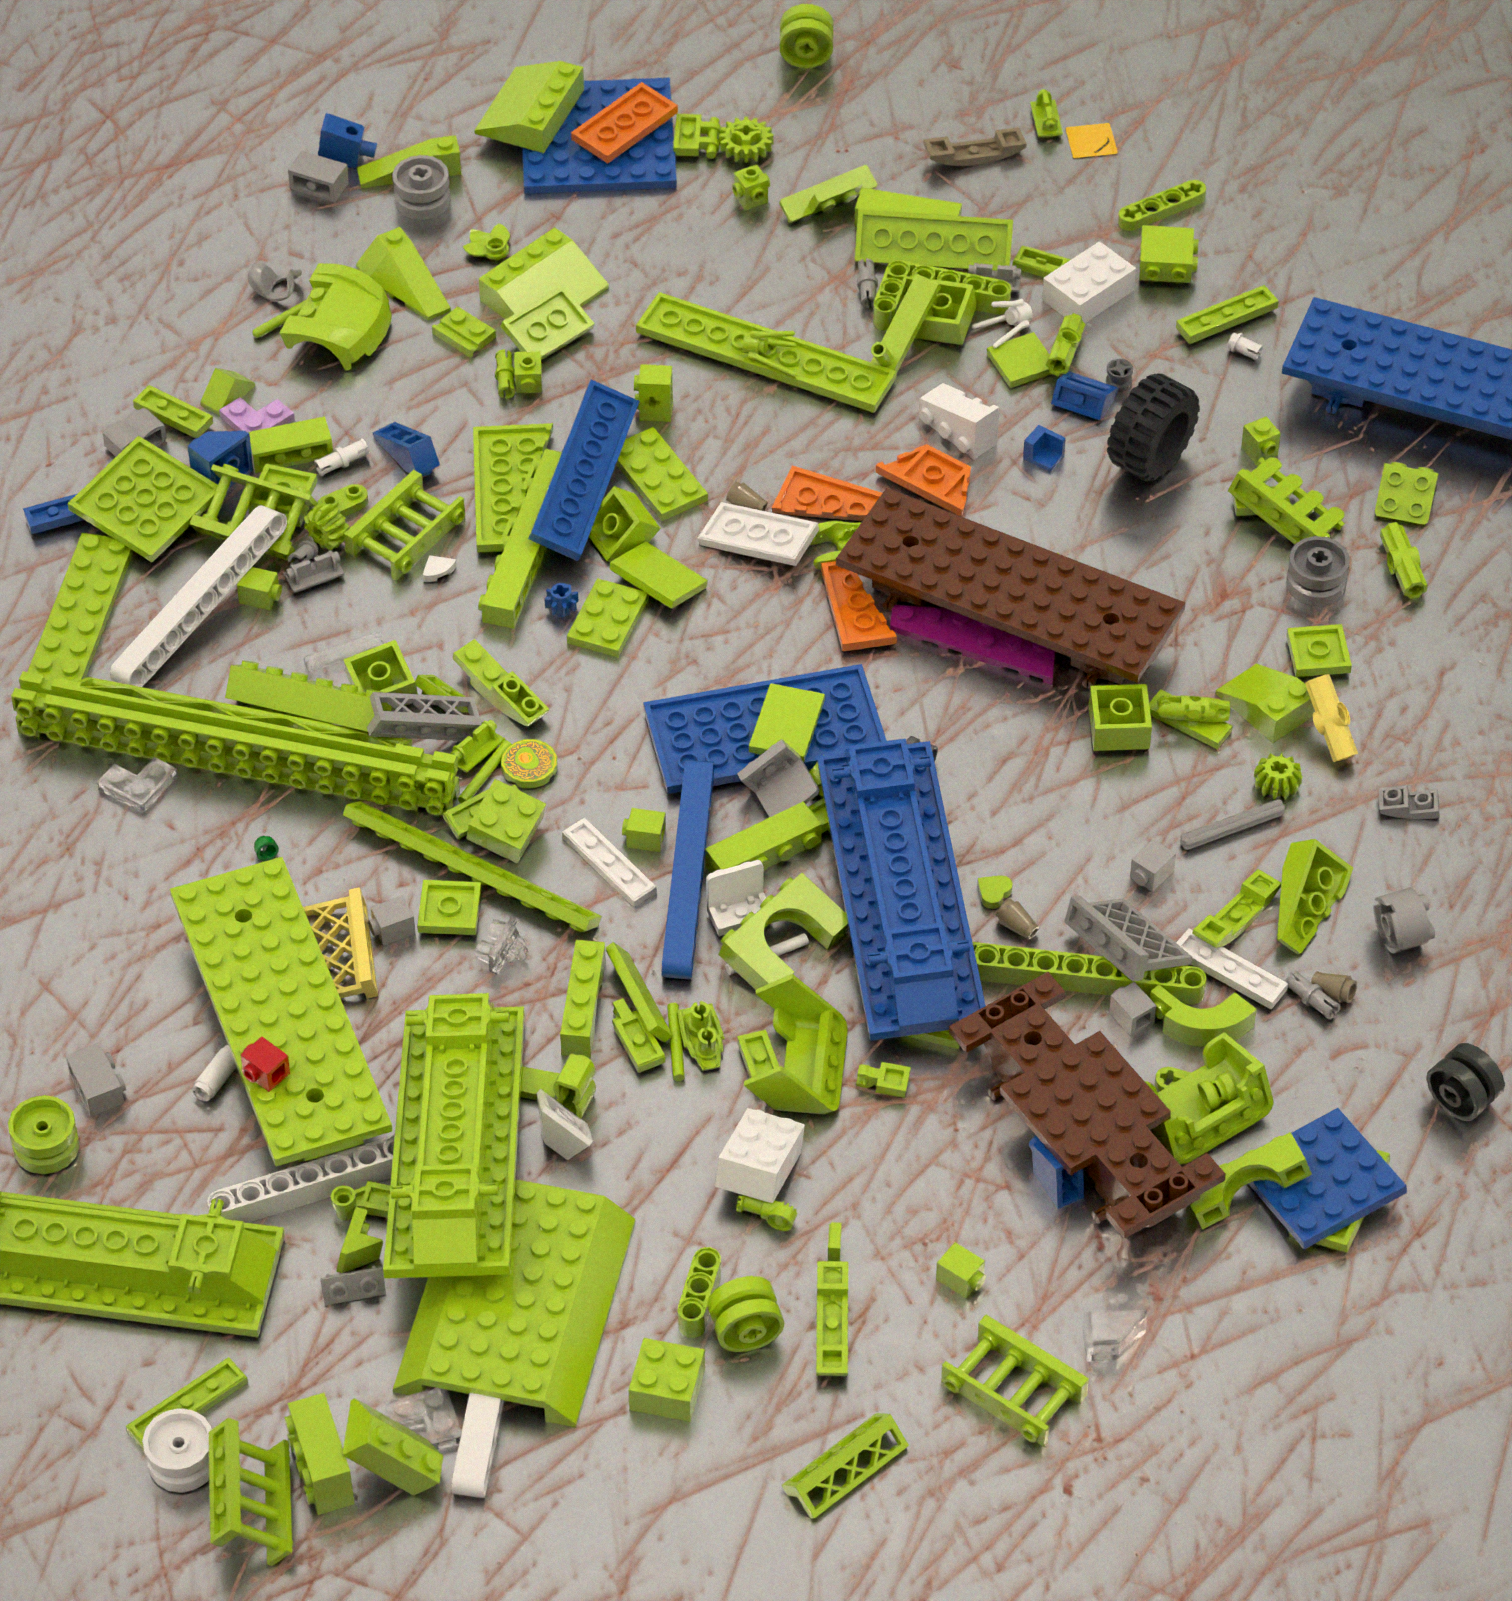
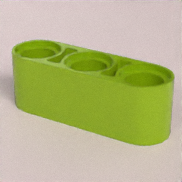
[678,1247,721,1338]

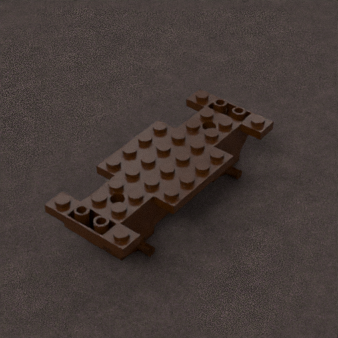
[949,972,1226,1239]

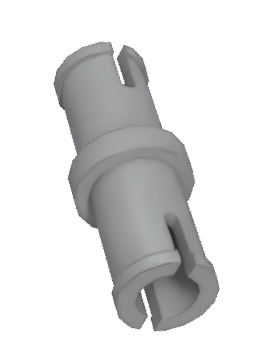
[857,258,878,309]
[1285,971,1340,1020]

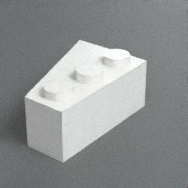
[919,383,999,460]

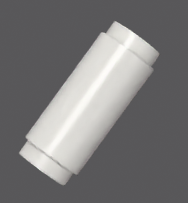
[192,1045,237,1101]

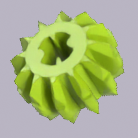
[304,502,350,550]
[1254,753,1303,800]

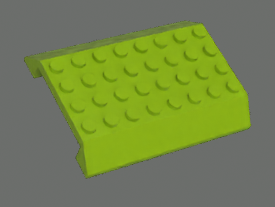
[393,1179,635,1428]

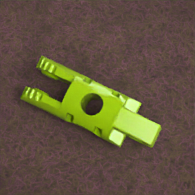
[1157,695,1230,722]

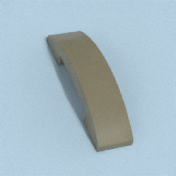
[923,127,1027,166]

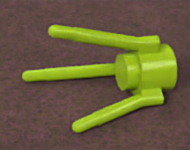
[743,330,797,377]

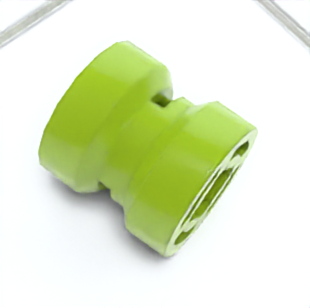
[1197,1072,1238,1111]

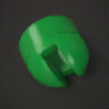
[254,835,279,861]

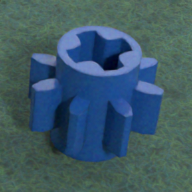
[544,583,579,617]

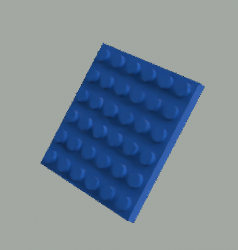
[522,77,677,194]

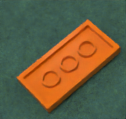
[571,82,678,163]

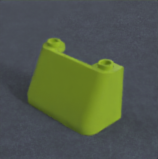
[1145,1032,1274,1164]

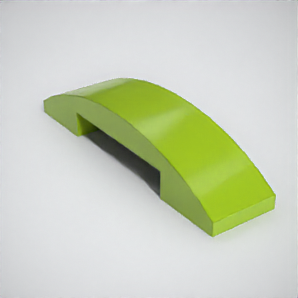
[1192,869,1281,948]
[816,1261,848,1376]

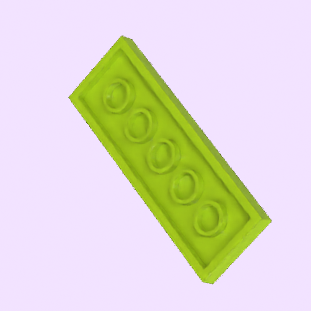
[855,209,1013,271]

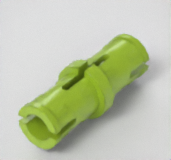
[495,349,515,399]

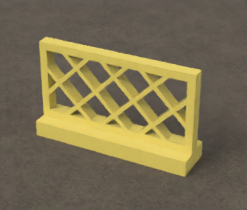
[303,887,378,999]

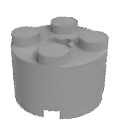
[1373,887,1435,953]

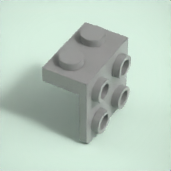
[737,739,819,817]

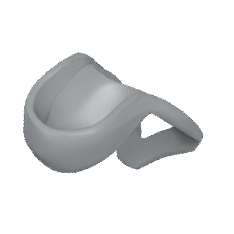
[248,262,302,302]

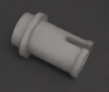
[288,540,318,565]

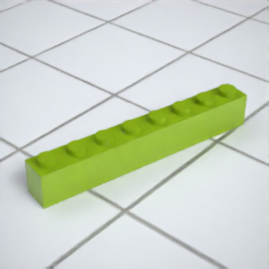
[478,449,562,629]

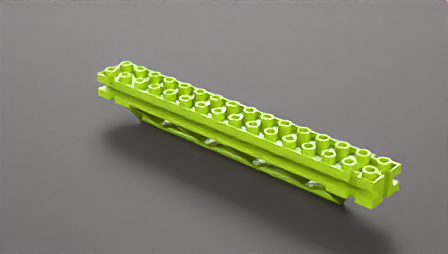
[11,671,460,816]

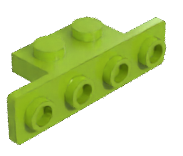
[779,165,878,223]

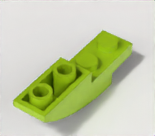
[453,639,549,727]

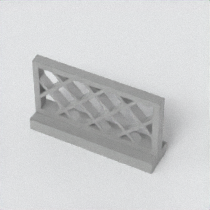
[1064,896,1192,981]

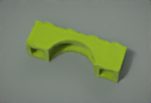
[560,940,606,1058]
[1190,1132,1312,1230]

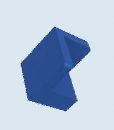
[1023,425,1066,472]

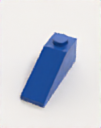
[372,422,440,477]

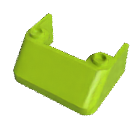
[744,974,848,1114]

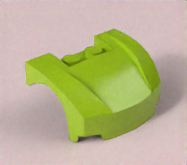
[279,263,392,370]

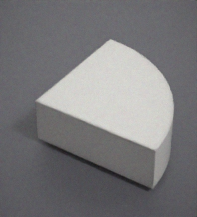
[423,555,456,582]

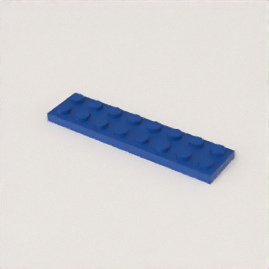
[528,379,640,561]

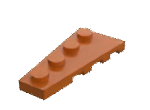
[772,465,882,521]
[821,561,897,652]

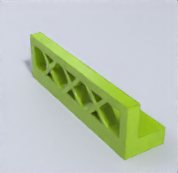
[781,1413,909,1519]

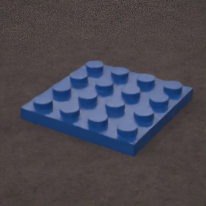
[1248,1108,1407,1249]

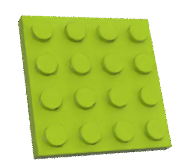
[68,435,218,562]

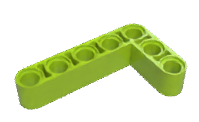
[873,260,1011,331]

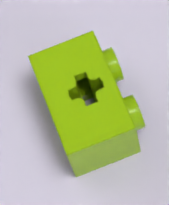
[634,364,673,422]

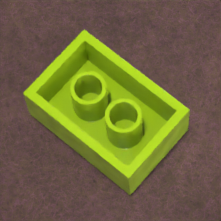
[284,1392,355,1515]

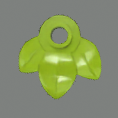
[463,223,510,260]

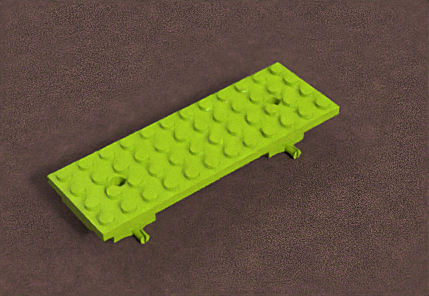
[170,857,393,1167]
[383,993,525,1279]
[0,1190,285,1337]

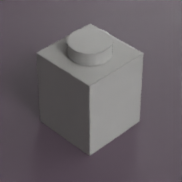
[1130,839,1176,892]
[368,896,416,946]
[1109,982,1156,1036]

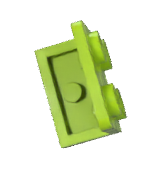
[1375,462,1438,525]

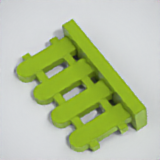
[1228,457,1345,544]

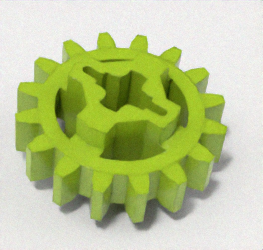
[719,116,773,163]

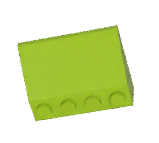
[474,61,584,153]
[479,227,609,319]

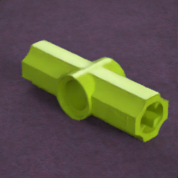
[1046,313,1086,376]
[1380,522,1428,599]

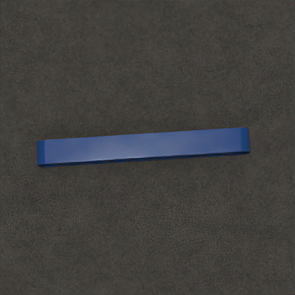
[662,760,714,979]

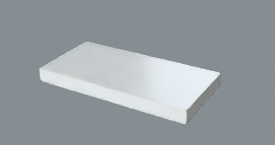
[698,502,819,566]

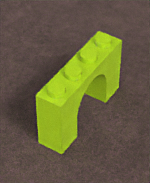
[718,873,849,990]

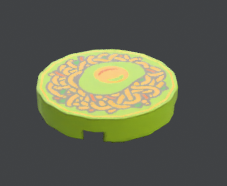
[501,739,557,788]

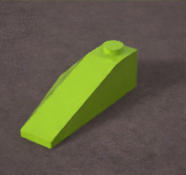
[357,135,461,188]
[356,227,451,321]
[1277,839,1353,954]

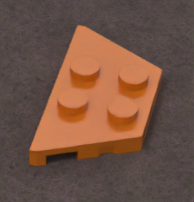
[876,444,971,517]

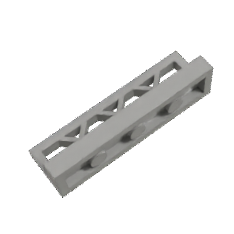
[367,692,482,741]

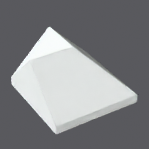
[537,1089,593,1160]

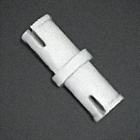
[314,439,370,476]

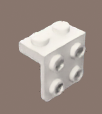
[706,860,766,937]

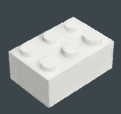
[1042,241,1136,323]
[715,1108,805,1203]

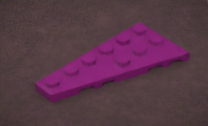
[890,605,1055,685]

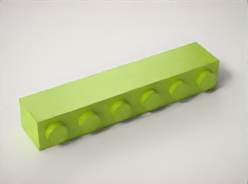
[225,660,392,732]

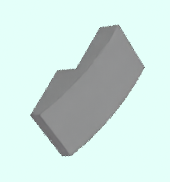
[1379,785,1440,819]

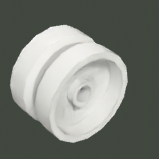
[142,1409,212,1492]

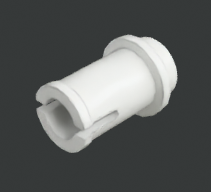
[1227,333,1263,361]

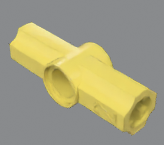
[1305,674,1358,762]

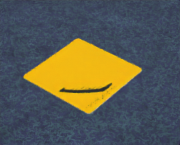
[1065,123,1118,158]

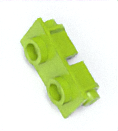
[1030,89,1063,137]
[450,720,505,773]

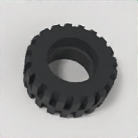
[1107,373,1200,481]

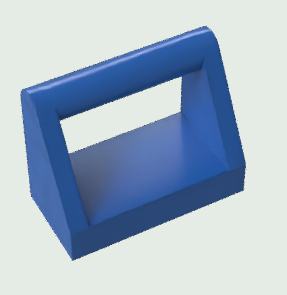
[1051,371,1119,420]

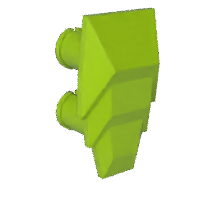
[677,1001,725,1071]

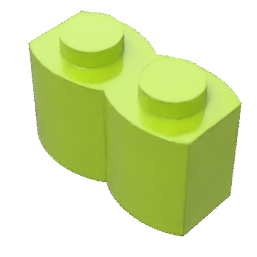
[553,1053,596,1119]

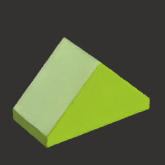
[200,368,255,416]

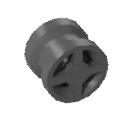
[1106,359,1133,392]

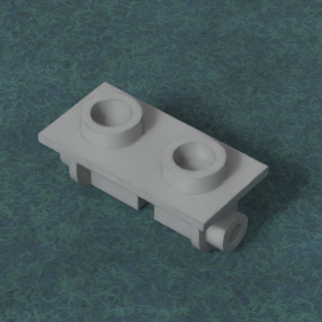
[968,263,1021,292]
[283,551,345,593]
[320,1265,386,1306]

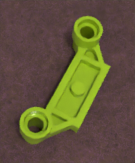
[331,1181,390,1221]

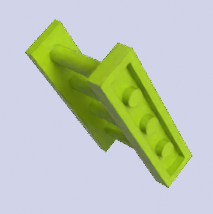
[189,464,318,562]
[344,470,465,581]
[941,1314,1089,1447]
[209,1418,293,1566]

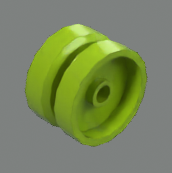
[779,4,833,68]
[8,1095,80,1174]
[707,1276,785,1352]

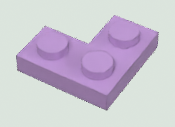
[219,397,295,432]

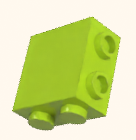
[1139,225,1199,283]

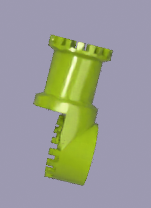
[736,1194,798,1231]

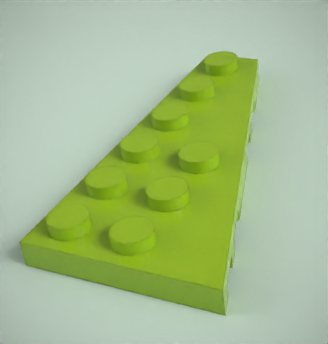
[473,423,553,552]

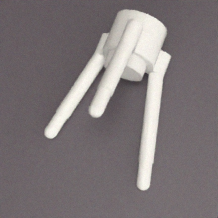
[972,299,1033,348]

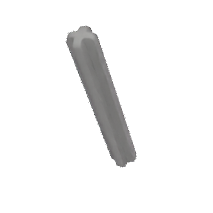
[1180,799,1285,850]

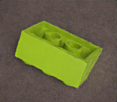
[342,1398,443,1495]

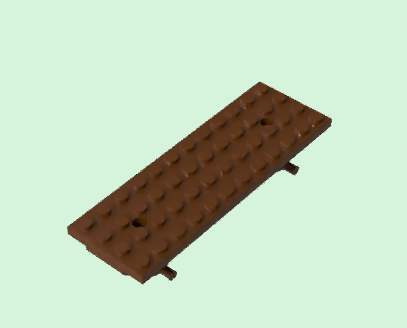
[836,488,1186,689]

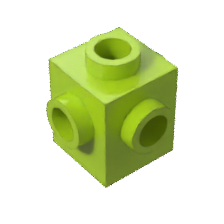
[732,164,771,210]

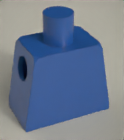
[318,113,377,168]
[1029,1136,1084,1209]

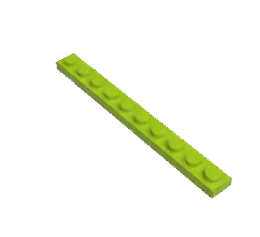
[343,801,602,932]

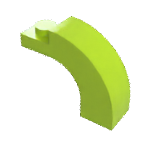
[1150,985,1257,1047]

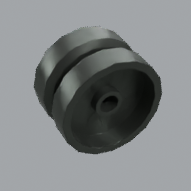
[1426,1043,1505,1121]

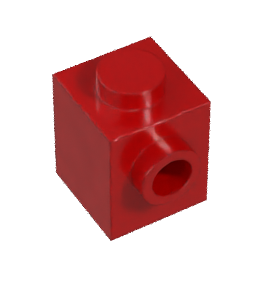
[241,1036,290,1092]

